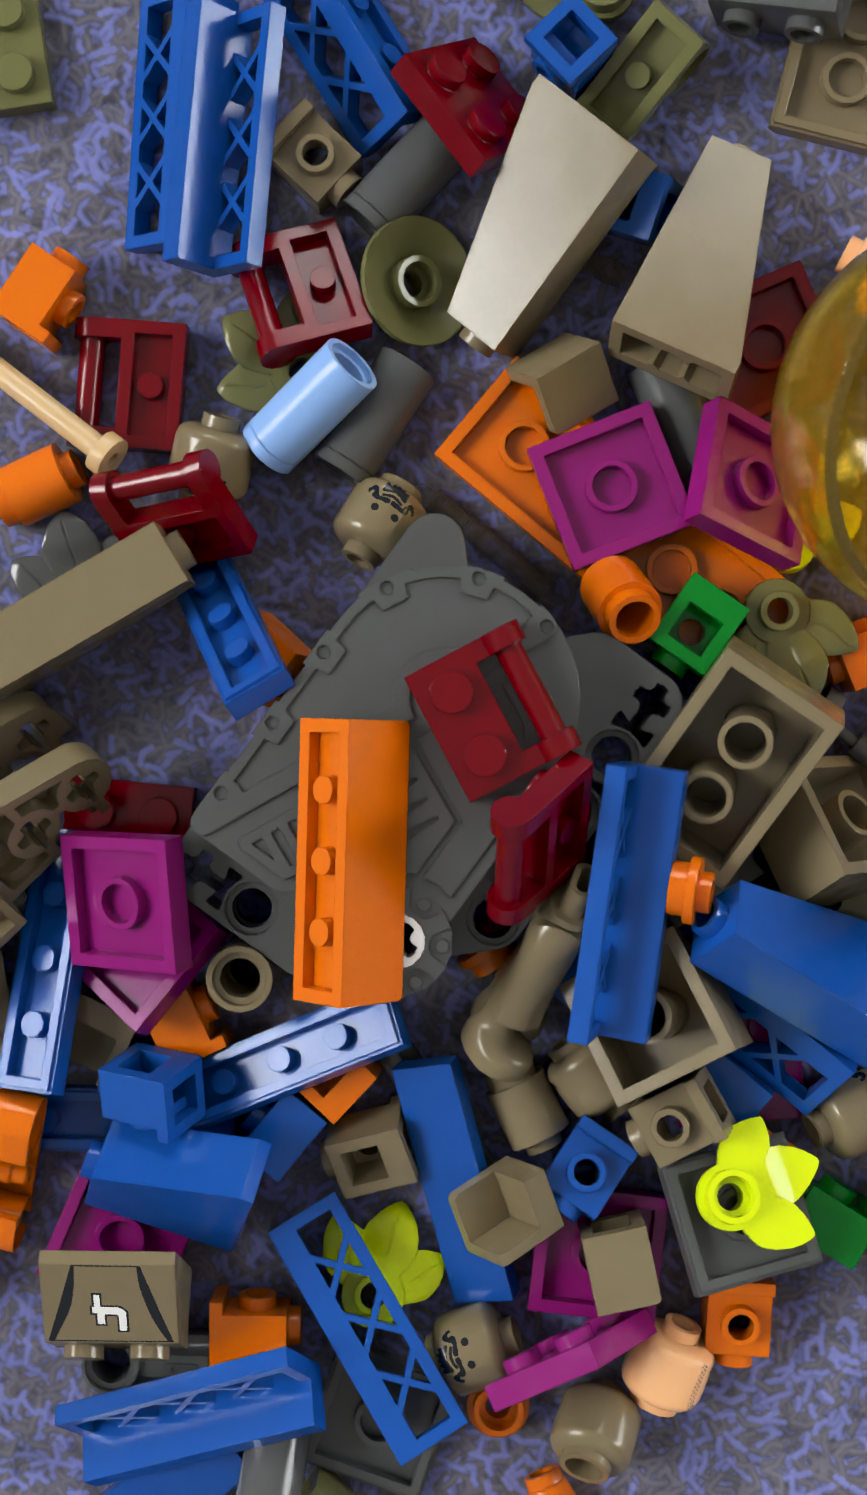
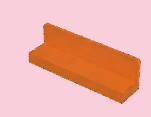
[293,718,410,1008]

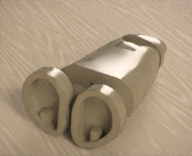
[461,863,592,1082]

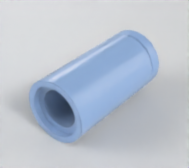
[243,338,377,474]

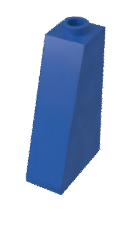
[690,880,867,1069]

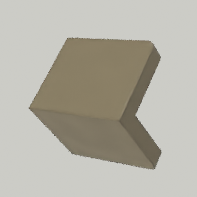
[506,332,619,434]
[70,988,139,1086]
[448,1155,564,1267]
[577,1209,662,1317]

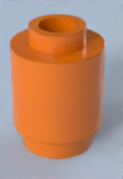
[0,443,88,527]
[580,556,662,644]

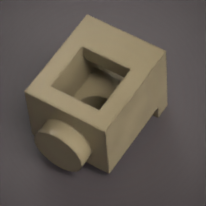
[271,97,364,216]
[626,1066,736,1168]
[319,1095,419,1200]

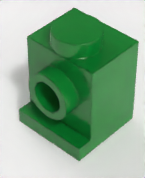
[645,572,750,680]
[803,1173,867,1270]

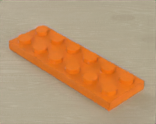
[434,355,809,680]

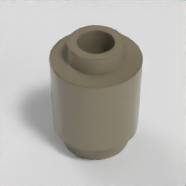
[484,1063,569,1156]

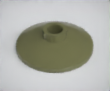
[361,215,468,347]

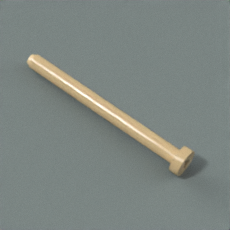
[0,357,128,474]

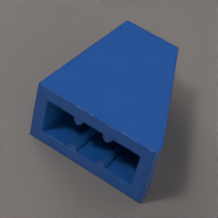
[79,1120,272,1252]

